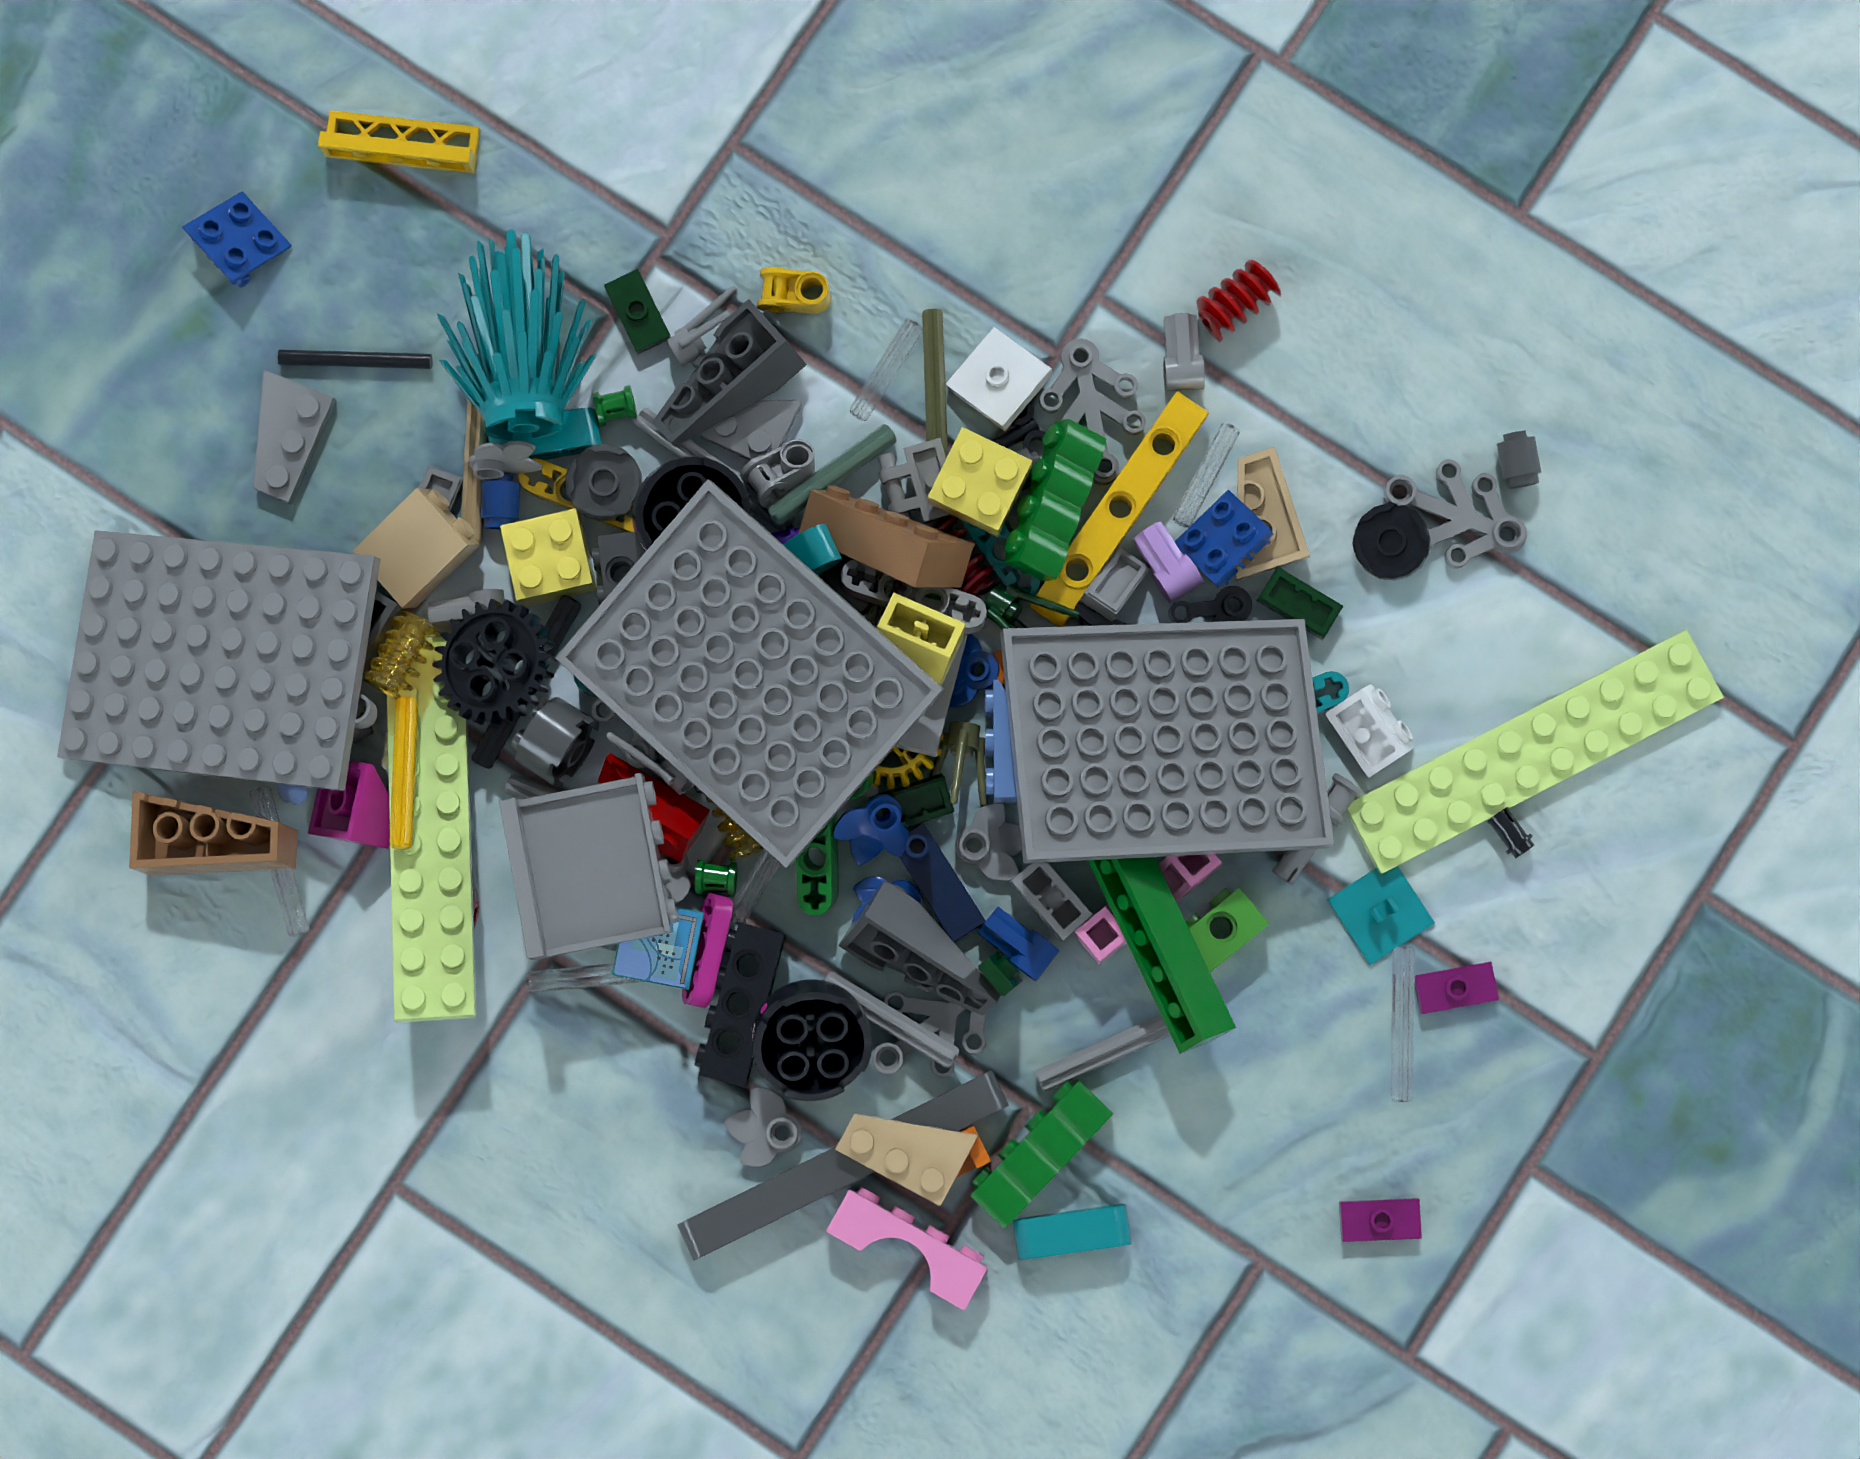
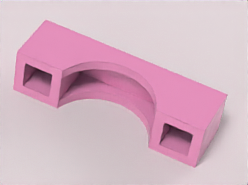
[1075,854,1222,966]
[826,1186,988,1310]

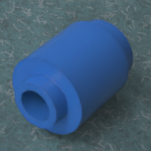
[480,474,520,530]

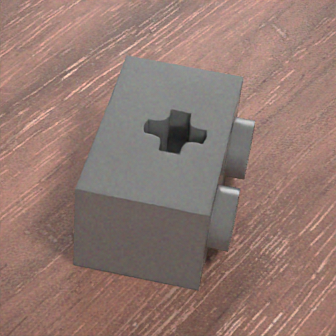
[1010,862,1093,942]

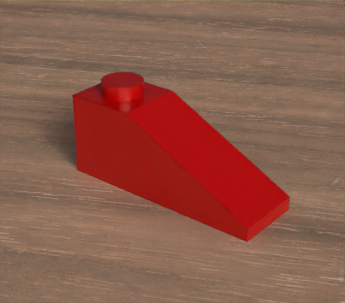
[598,753,710,863]

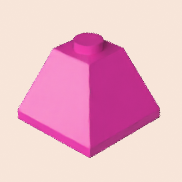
[308,761,390,849]

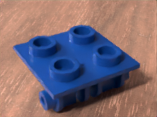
[182,191,292,288]
[1174,489,1274,588]

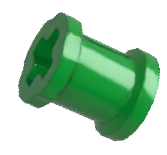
[592,385,637,427]
[695,860,738,896]

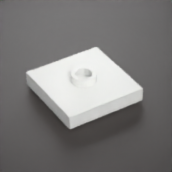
[945,327,1054,431]

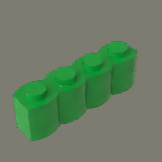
[1004,419,1106,581]
[970,1080,1114,1229]

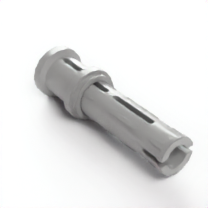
[1272,773,1364,885]

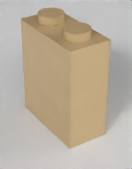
[352,488,480,608]

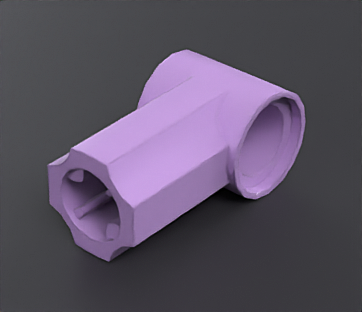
[1132,521,1203,603]

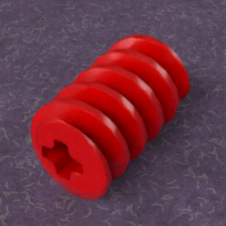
[1196,260,1281,342]

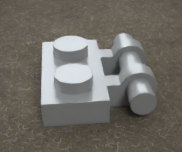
[878,438,953,524]

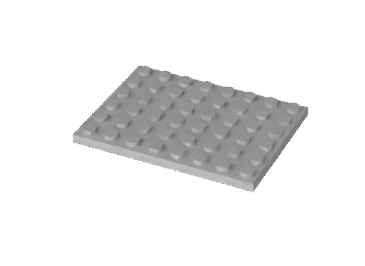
[555,480,945,868]
[57,530,381,791]
[1000,619,1334,863]

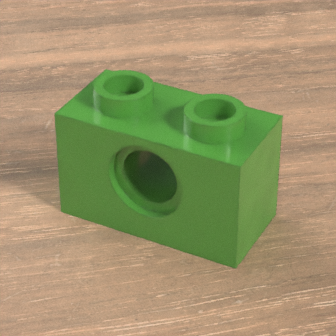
[1185,887,1269,972]

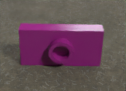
[1413,962,1499,1014]
[1339,1198,1422,1242]

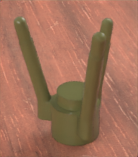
[930,721,988,807]

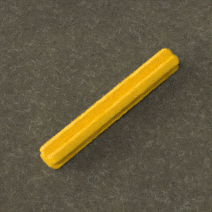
[389,696,418,849]

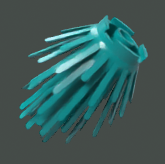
[437,229,597,441]

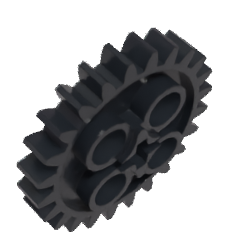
[432,599,556,726]

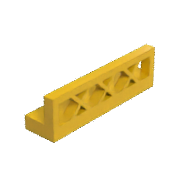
[318,110,481,174]

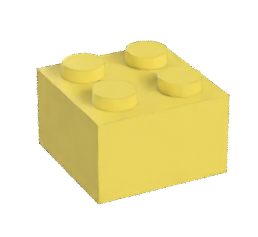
[928,427,1033,537]
[500,508,597,607]

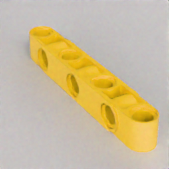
[1029,391,1209,627]

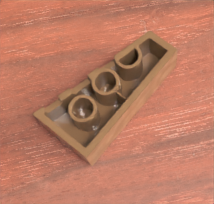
[798,485,974,587]
[129,791,297,876]

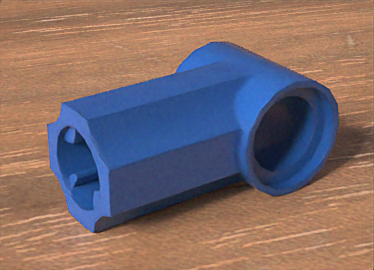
[978,906,1060,982]

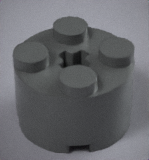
[510,696,600,787]

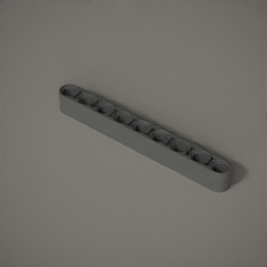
[677,1070,1009,1260]

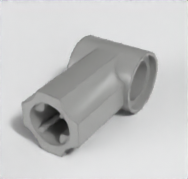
[1163,313,1205,391]
[428,589,506,636]

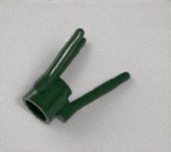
[984,583,1080,629]

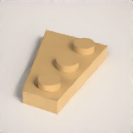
[1236,447,1310,581]
[835,1113,978,1206]

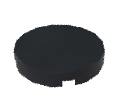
[1352,503,1431,581]

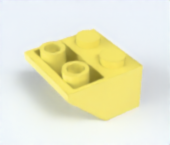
[877,592,966,706]

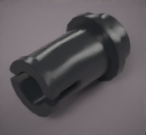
[1487,807,1535,859]

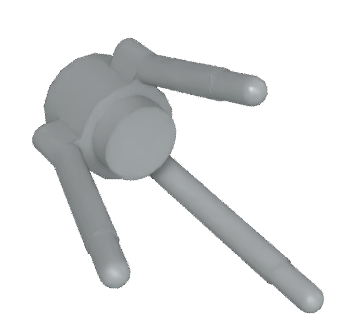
[667,286,737,368]
[606,732,694,795]

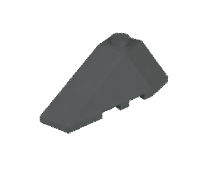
[653,299,807,447]
[838,880,1001,1016]

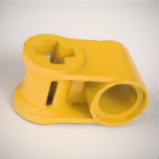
[757,267,832,314]

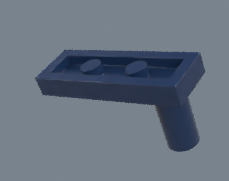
[899,823,986,942]

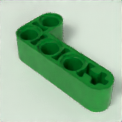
[796,772,875,916]

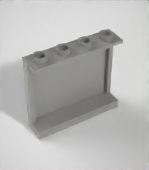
[499,773,679,960]

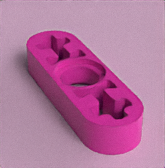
[682,893,733,1008]

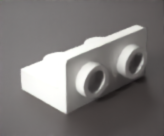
[1325,684,1414,778]

